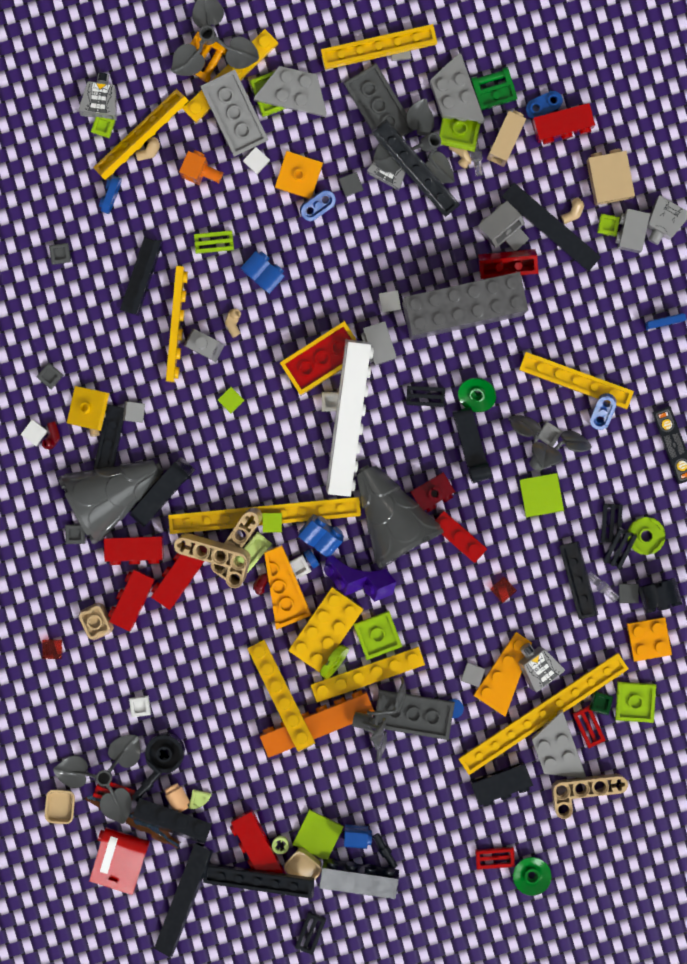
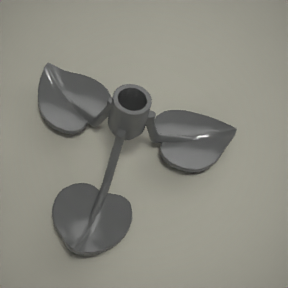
[171,0,259,76]
[373,99,455,184]
[508,415,592,471]
[352,677,406,763]
[53,735,141,824]

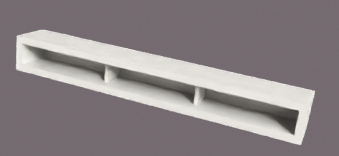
[326,339,374,497]

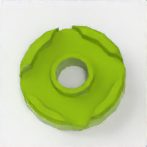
[627,517,665,555]
[320,645,349,679]

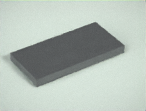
[343,63,413,143]
[374,689,455,740]

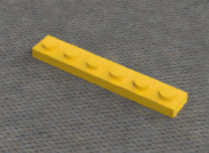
[321,24,437,70]
[182,29,278,123]
[93,89,188,180]
[166,266,188,383]
[519,352,634,410]
[247,640,315,752]
[311,646,425,703]

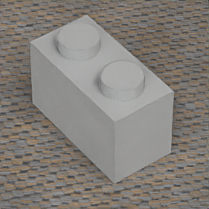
[478,201,525,248]
[615,209,650,253]
[361,321,397,366]

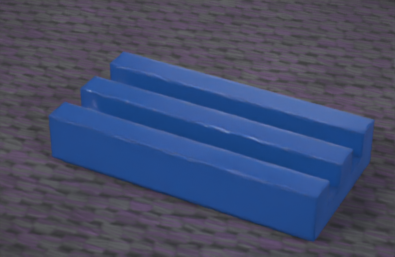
[645,313,687,330]

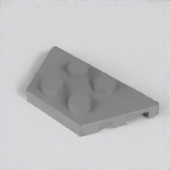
[430,53,485,124]
[254,66,327,117]
[532,710,586,778]

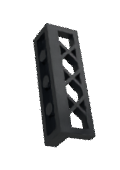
[120,237,163,316]

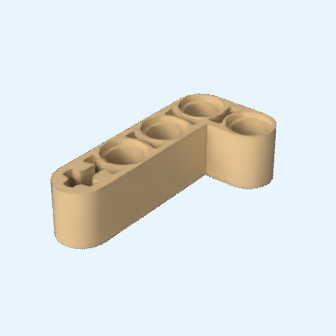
[211,508,262,581]
[174,533,251,588]
[551,774,628,819]

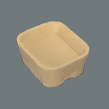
[78,603,114,640]
[45,790,75,824]
[284,848,322,881]

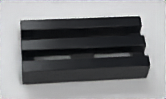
[406,386,445,407]
[600,504,623,543]
[603,527,637,569]
[295,911,326,955]

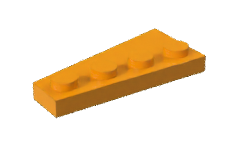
[264,545,312,630]
[473,632,532,717]

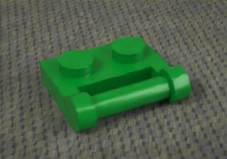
[471,67,518,111]

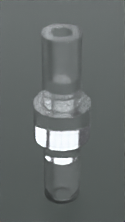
[470,139,483,176]
[588,572,619,603]

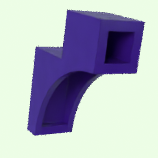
[324,555,396,602]

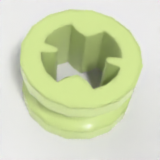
[272,836,289,854]

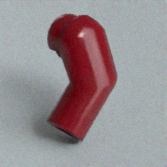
[42,421,60,450]
[253,573,269,595]

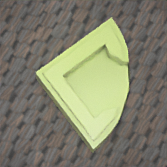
[189,789,212,809]

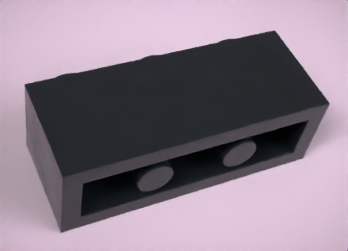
[470,761,533,807]

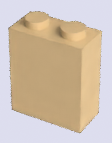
[487,110,526,167]
[586,149,635,206]

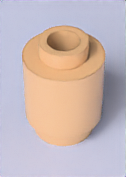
[164,783,190,812]

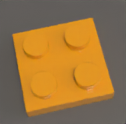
[627,617,672,662]

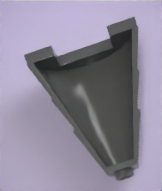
[58,460,164,545]
[357,465,444,569]

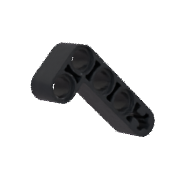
[452,406,492,484]
[129,457,196,527]

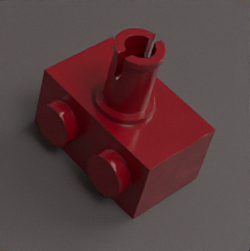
[410,472,455,513]

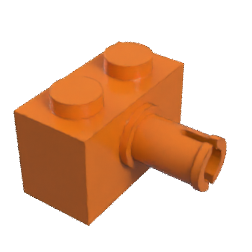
[179,150,223,185]

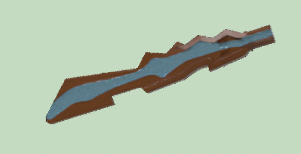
[86,792,181,848]

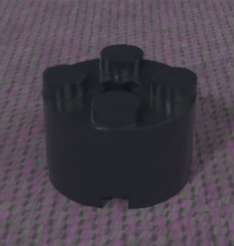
[639,578,683,614]
[145,732,185,773]

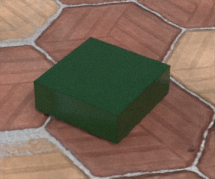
[589,691,613,716]

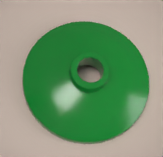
[458,378,496,412]
[513,857,552,896]

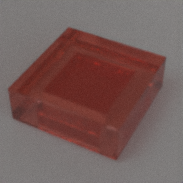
[490,576,517,603]
[42,639,63,659]

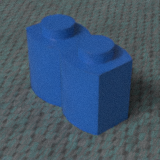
[241,251,285,295]
[298,514,344,557]
[344,824,372,849]

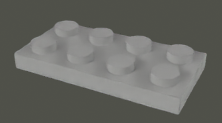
[200,70,268,157]

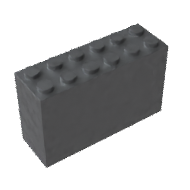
[402,272,528,341]

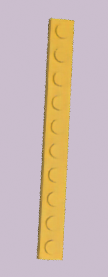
[168,497,361,534]
[458,653,629,775]

